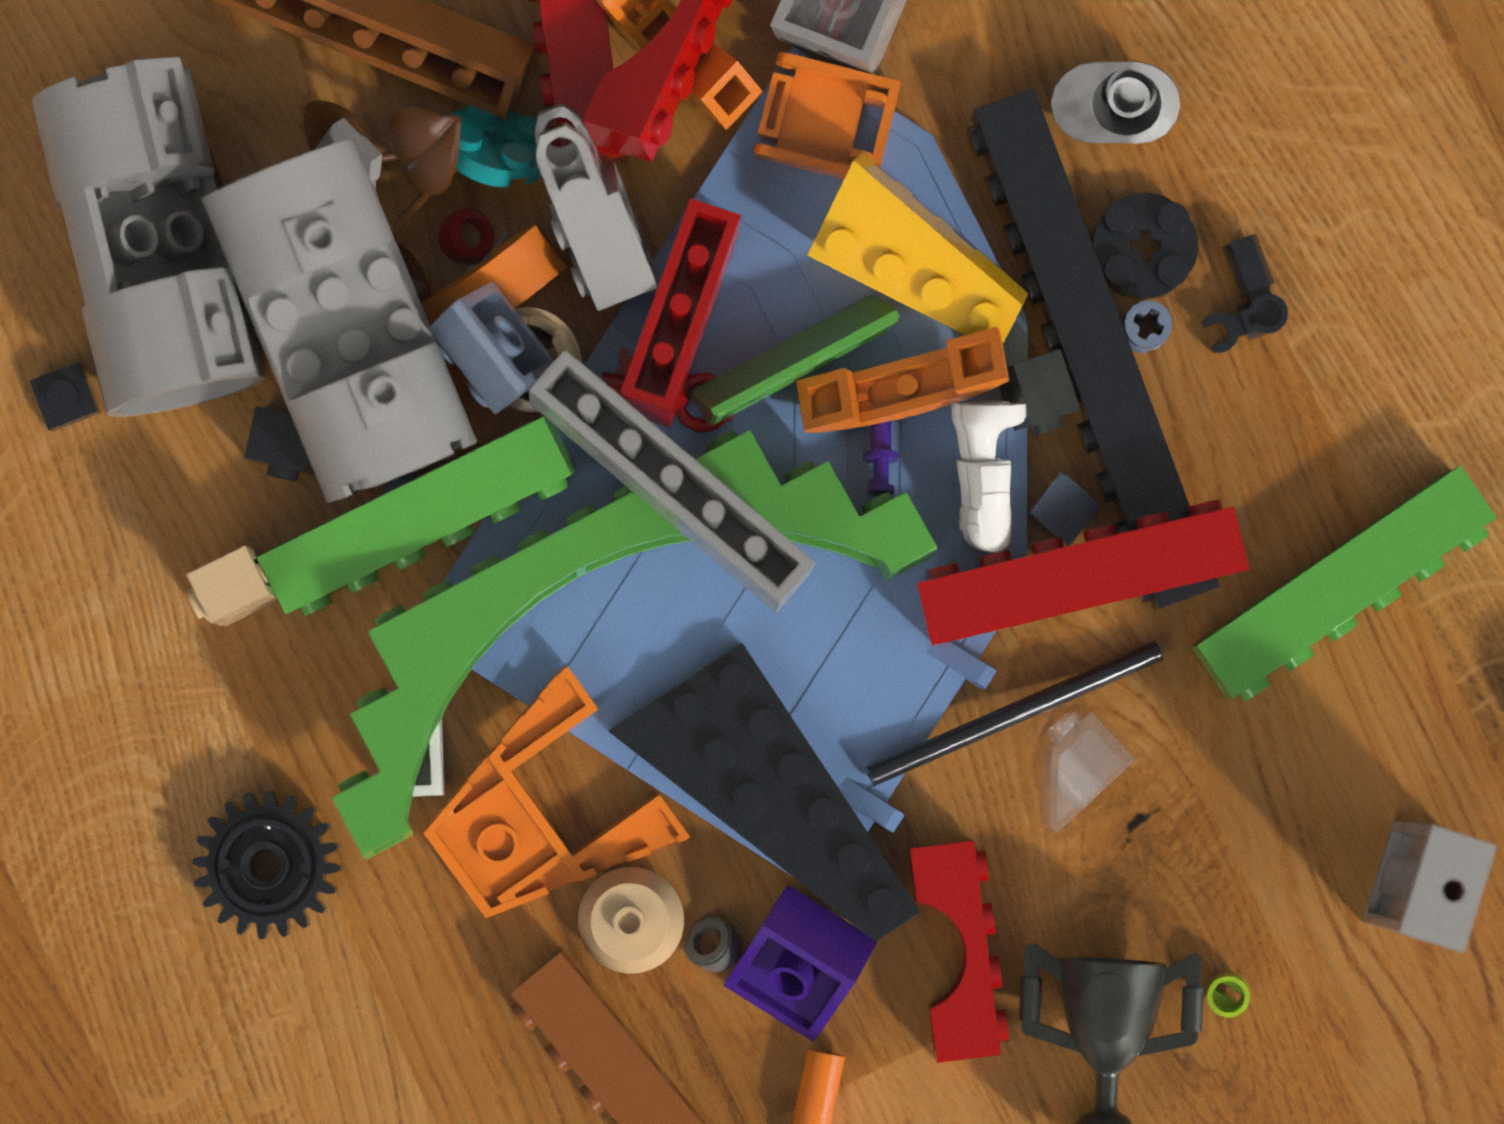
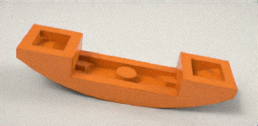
[421,222,567,339]
[796,327,1009,433]

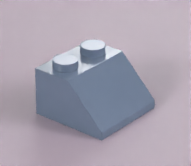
[429,281,554,414]

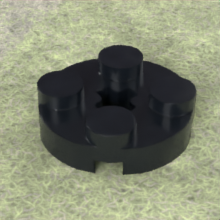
[1091,193,1198,300]

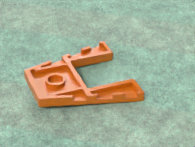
[423,663,690,919]

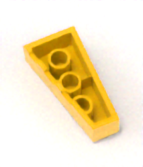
[807,150,1028,343]

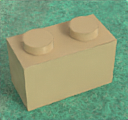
[185,546,278,627]

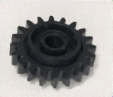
[192,791,343,939]

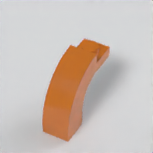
[596,0,763,130]

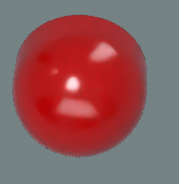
[438,208,494,263]

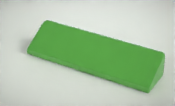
[692,295,900,426]

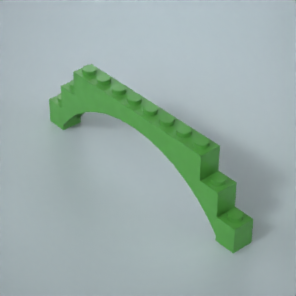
[332,430,938,861]

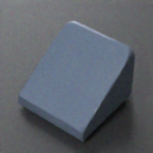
[1027,471,1101,546]

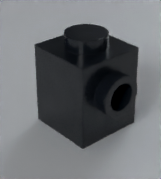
[244,406,314,482]

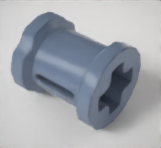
[1121,300,1172,354]

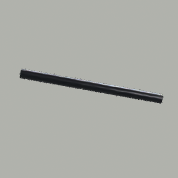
[865,641,1163,786]

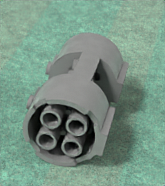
[31,57,265,417]
[202,139,477,503]

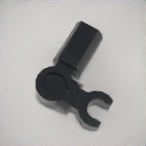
[1201,234,1288,353]

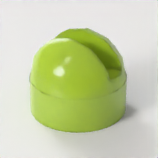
[1207,972,1250,1018]

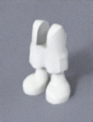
[951,400,1026,552]

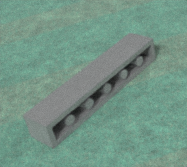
[529,350,815,613]

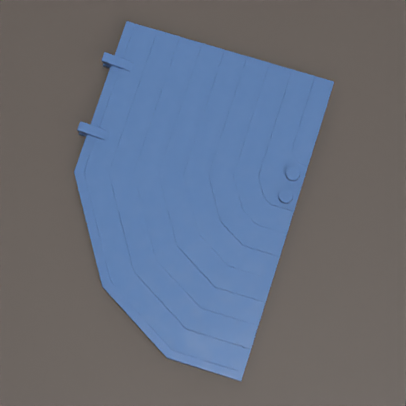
[443,46,1028,875]

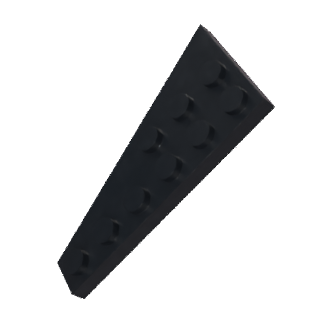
[608,643,920,942]

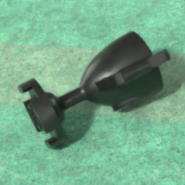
[1019,943,1204,1124]

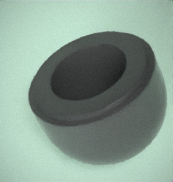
[685,916,741,972]

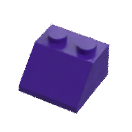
[723,885,878,1042]

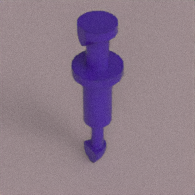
[863,421,899,496]

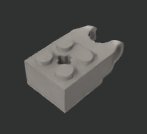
[534,103,658,311]

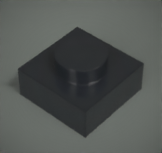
[30,362,101,432]

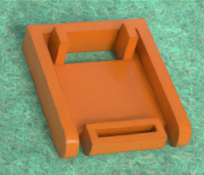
[752,52,902,180]

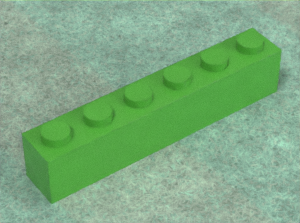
[257,416,577,616]
[1191,465,1497,702]

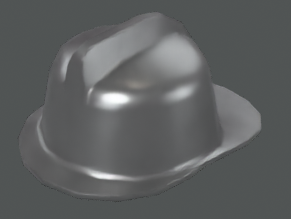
[1051,60,1180,144]

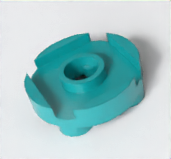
[452,104,548,187]

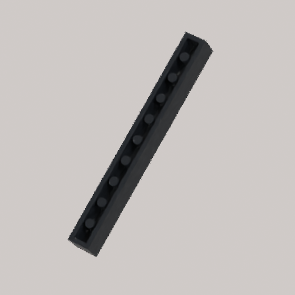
[966,88,1220,610]

